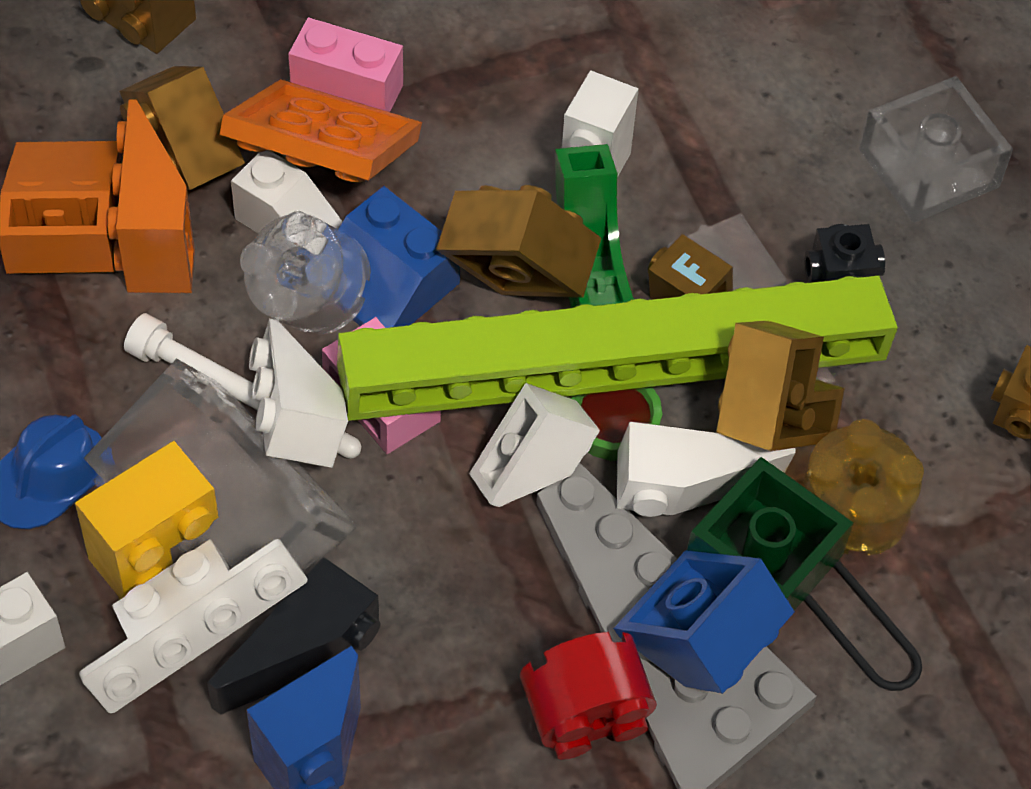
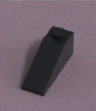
[207,557,381,715]

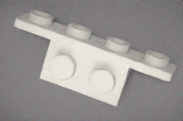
[79,539,307,713]

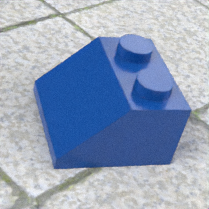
[309,186,460,328]
[613,550,795,694]
[247,646,361,789]

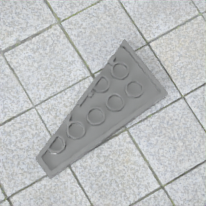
[536,463,817,789]

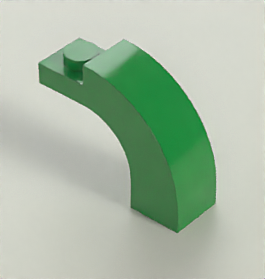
[555,144,634,308]

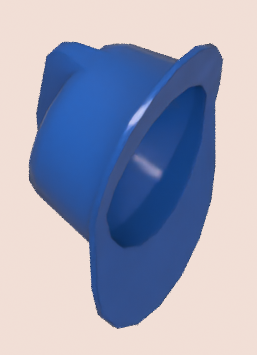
[0,414,110,530]

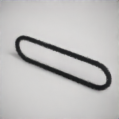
[804,560,922,691]

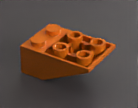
[108,99,195,293]
[0,141,121,274]

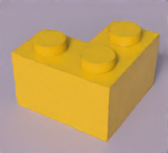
[75,441,219,599]

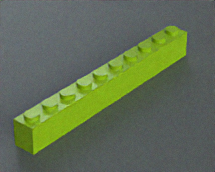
[337,276,898,421]

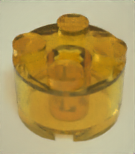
[802,419,924,556]

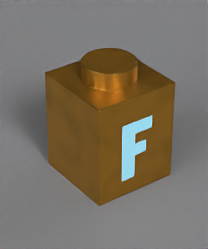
[648,234,733,300]

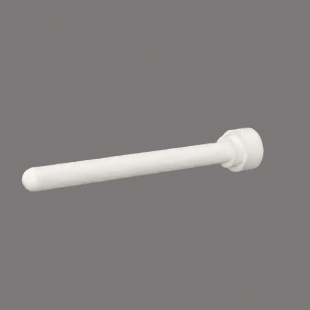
[124,313,361,459]

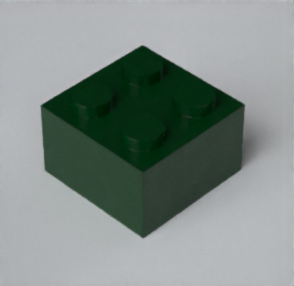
[687,457,854,611]

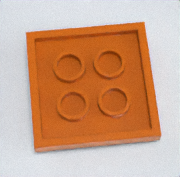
[220,79,422,182]

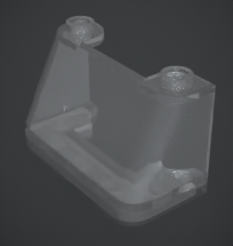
[84,358,357,572]

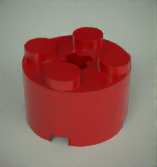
[520,632,657,760]

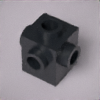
[804,224,885,283]

